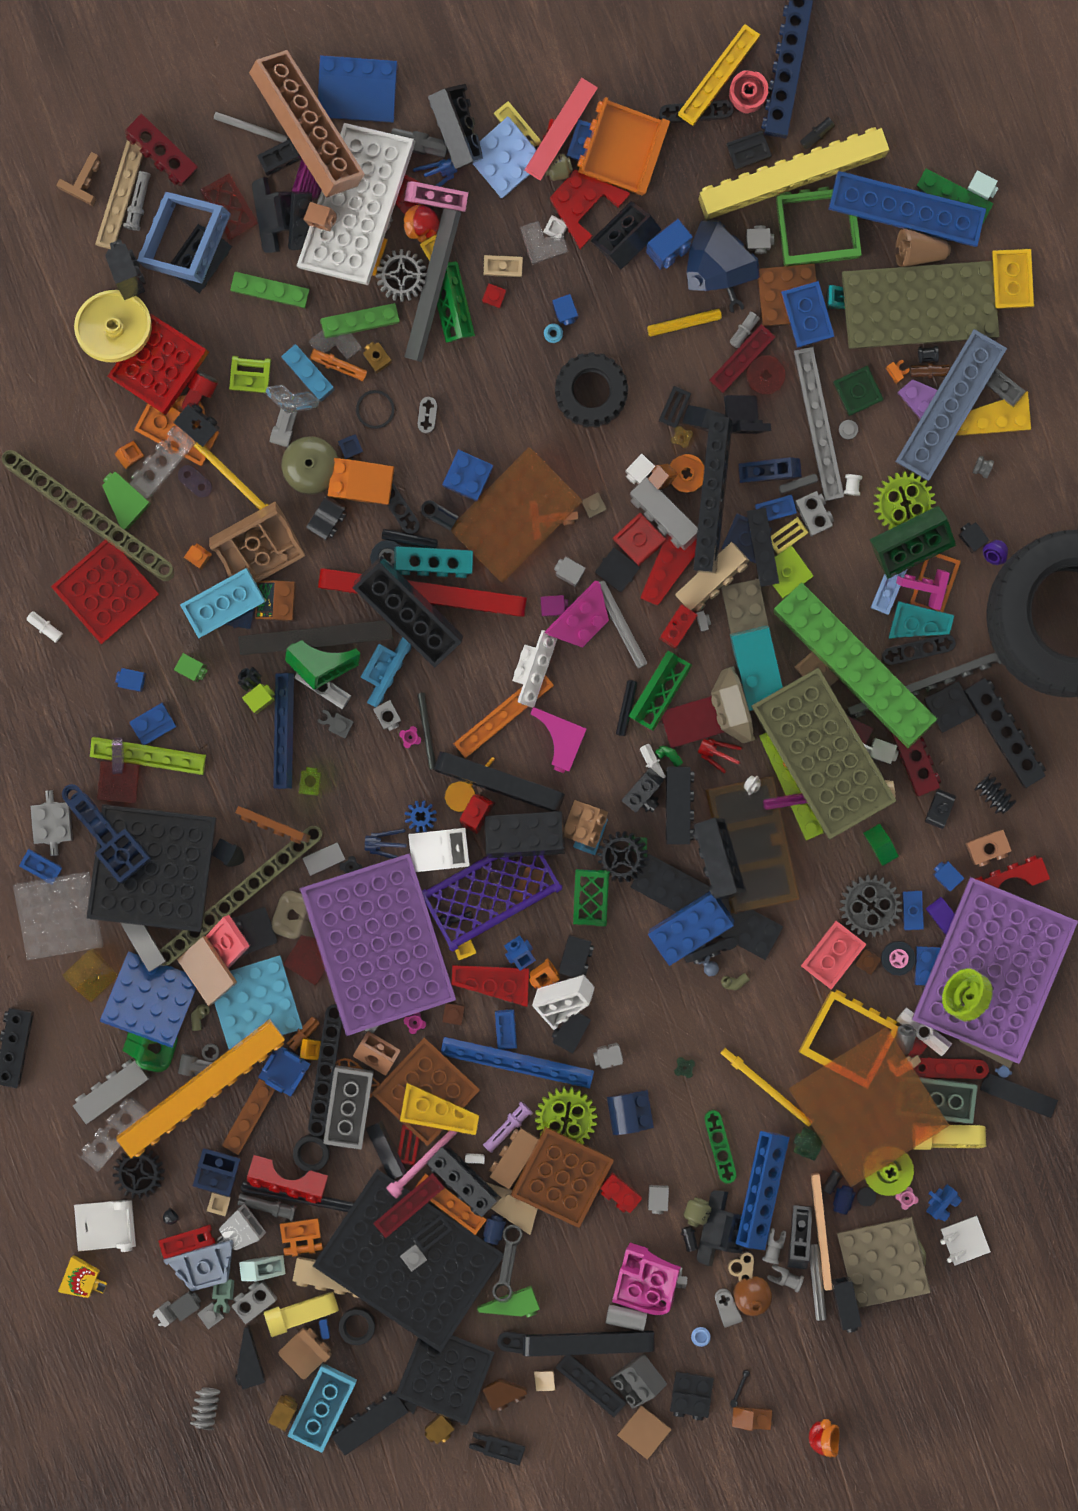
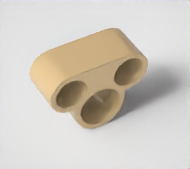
[728,1251,754,1281]

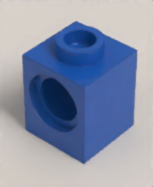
[552,294,578,326]
[115,668,146,692]
[932,861,964,891]

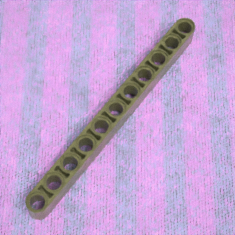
[2,450,175,581]
[160,826,323,966]

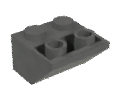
[609,1354,667,1409]

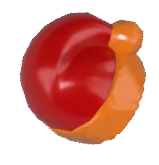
[404,204,440,243]
[808,1419,840,1457]

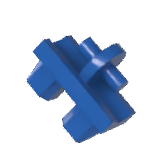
[926,1184,962,1222]

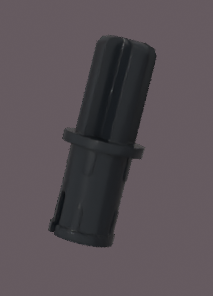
[800,117,835,149]

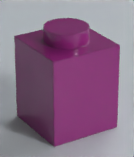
[541,595,568,617]

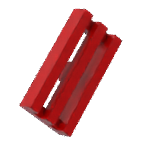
[398,1124,420,1166]

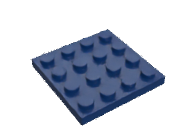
[100,951,196,1048]

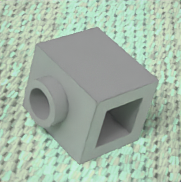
[746,225,774,254]

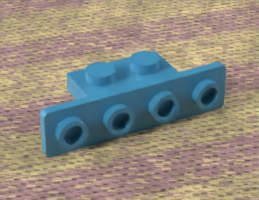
[361,637,412,707]

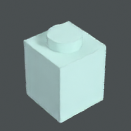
[967,170,998,200]

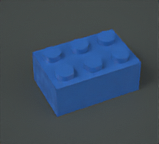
[646,219,692,270]

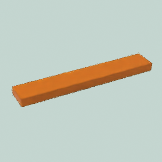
[453,675,554,759]

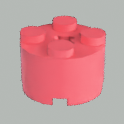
[729,70,768,114]

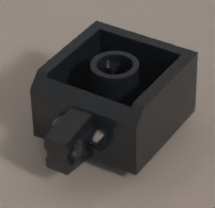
[105,240,146,300]

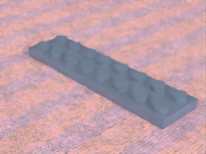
[895,329,1007,481]

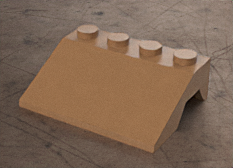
[209,502,305,583]

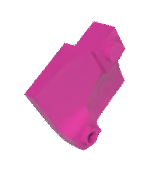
[612,1243,681,1315]

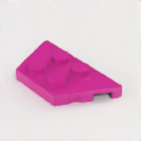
[544,580,609,648]

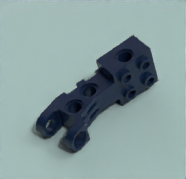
[62,784,151,884]

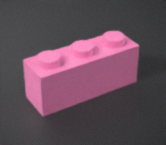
[404,182,468,212]

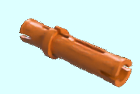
[309,348,367,382]

